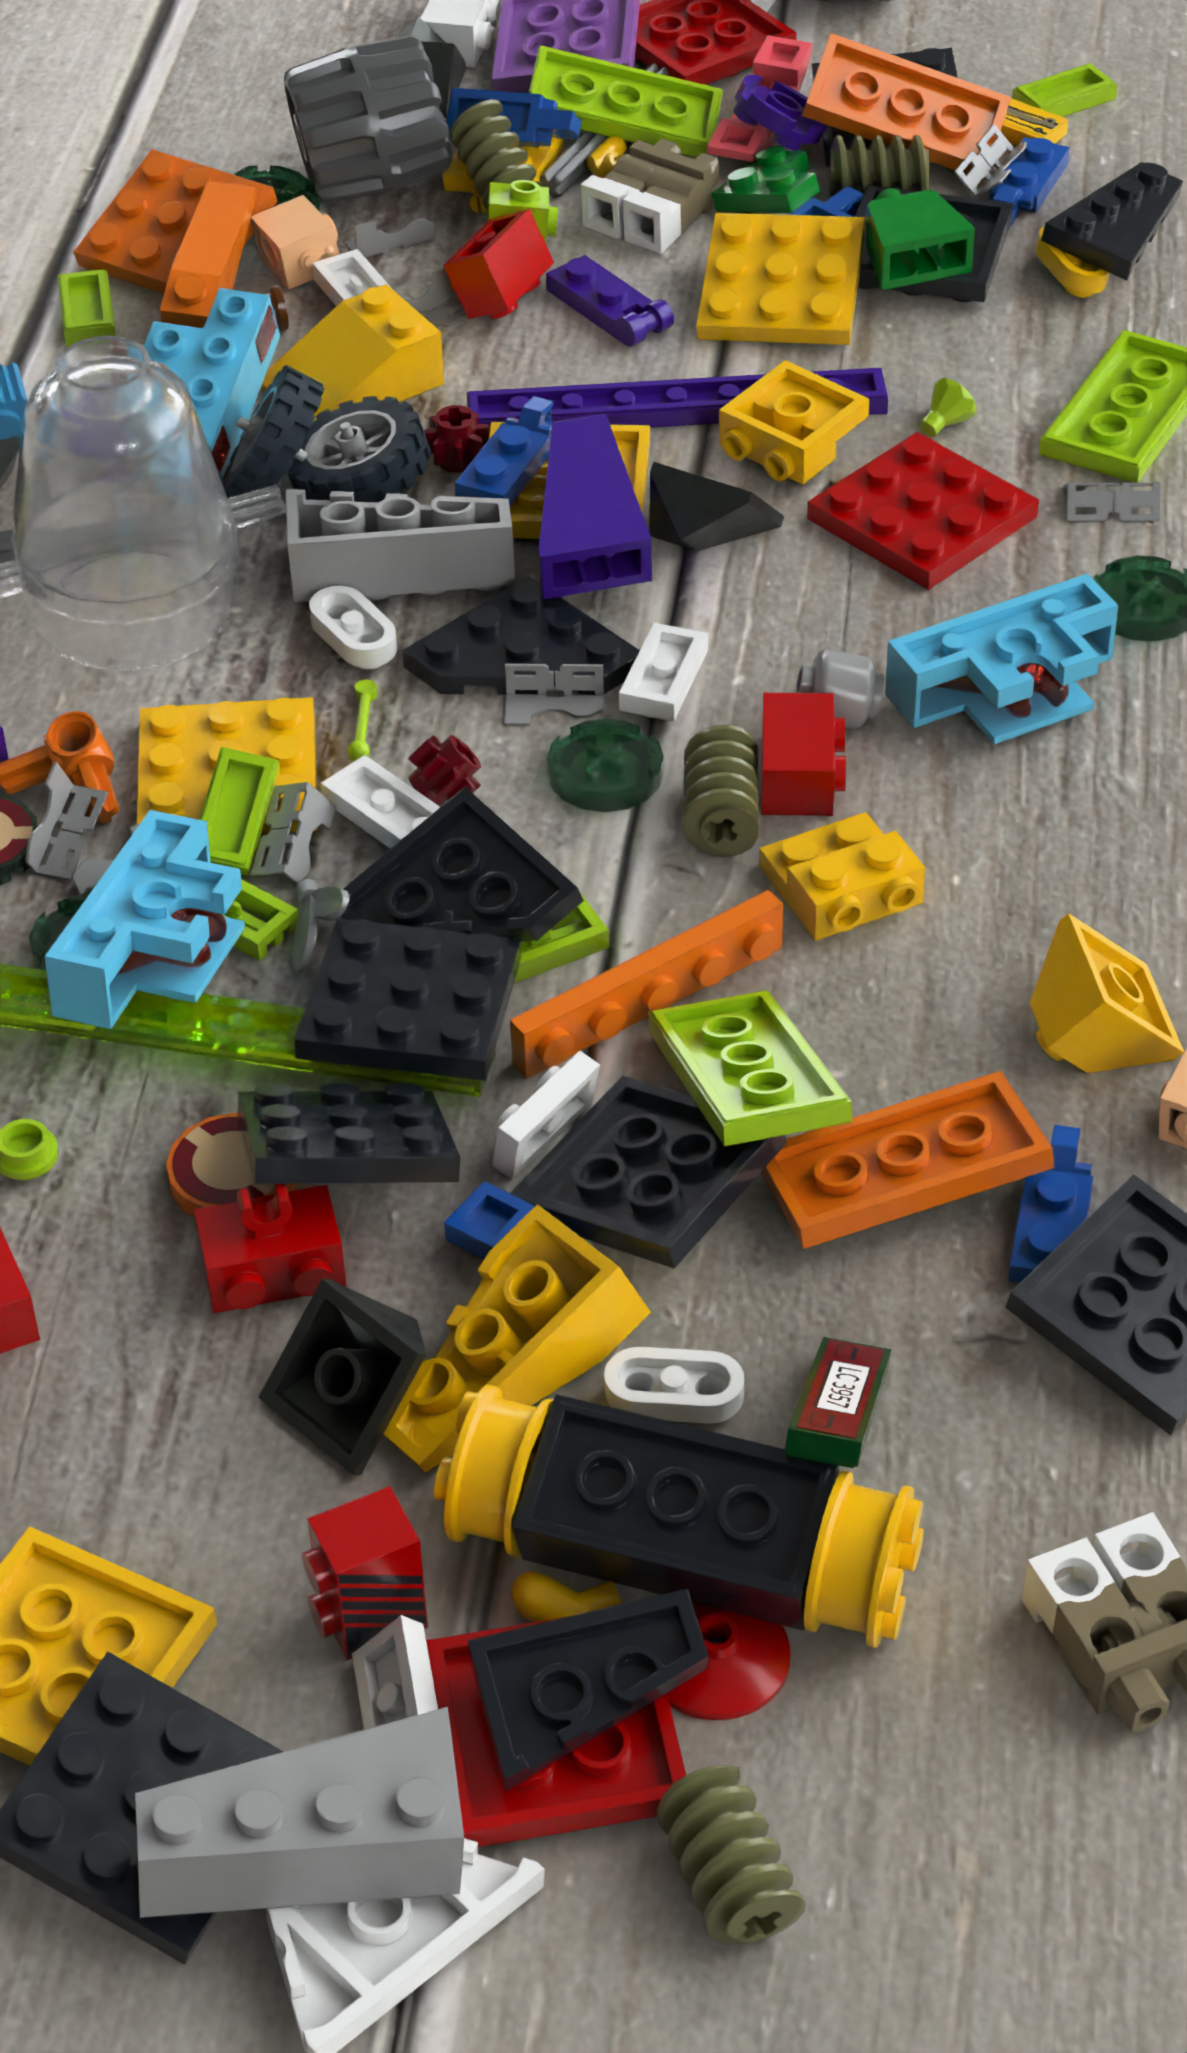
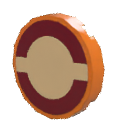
[166,1113,296,1217]

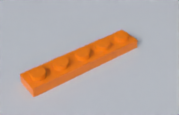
[510,890,783,1079]

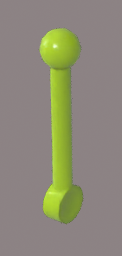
[347,679,378,761]

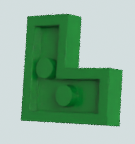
[711,146,820,213]

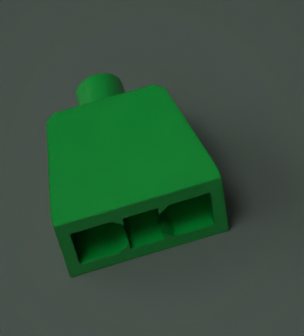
[865,188,975,290]

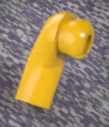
[586,137,627,178]
[511,1571,622,1623]

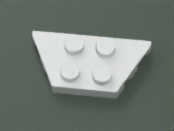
[266,1838,545,2053]

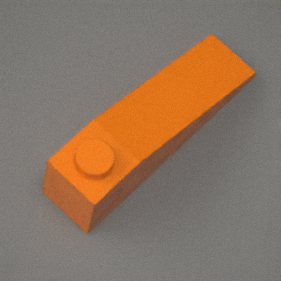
[160,181,257,328]

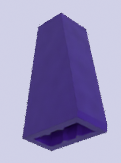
[539,414,652,600]

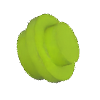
[0,1119,59,1180]

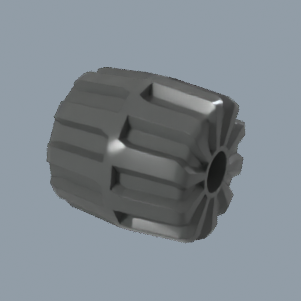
[284,36,452,203]

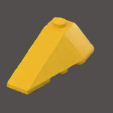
[383,1204,651,1473]

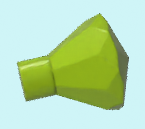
[919,378,977,437]

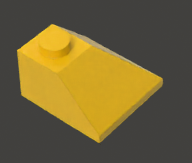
[1030,913,1184,1073]

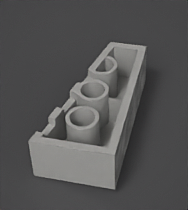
[286,489,516,603]
[135,1707,464,1918]

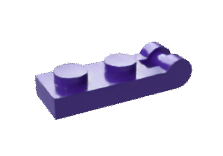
[546,255,674,347]

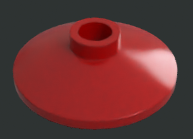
[667,1603,791,1720]

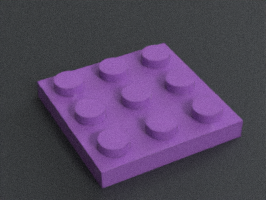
[492,0,640,93]

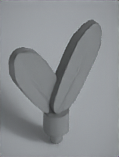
[291,879,349,973]

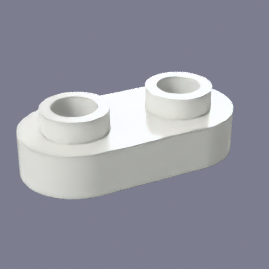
[309,586,397,669]
[604,1347,744,1424]

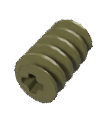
[450,99,543,209]
[829,135,929,198]
[683,724,759,857]
[657,1765,806,1945]

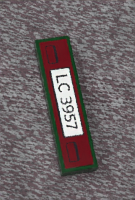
[784,1337,892,1468]

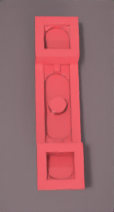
[707,35,812,162]

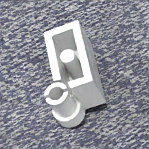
[421,0,502,68]

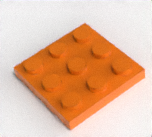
[73,149,278,294]

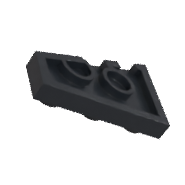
[468,1588,709,1792]

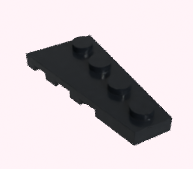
[1041,162,1183,281]

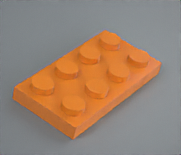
[802,33,1011,180]
[761,1071,1054,1249]

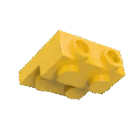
[719,360,869,485]
[759,812,925,941]

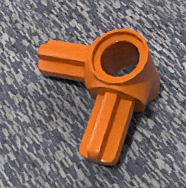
[0,711,119,824]

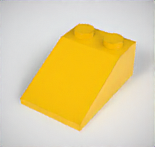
[260,284,444,422]

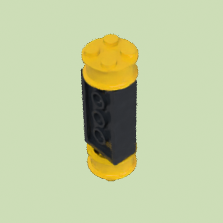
[434,1385,924,1648]

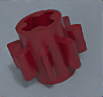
[424,405,489,473]
[408,735,481,807]

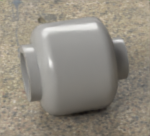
[795,649,884,730]

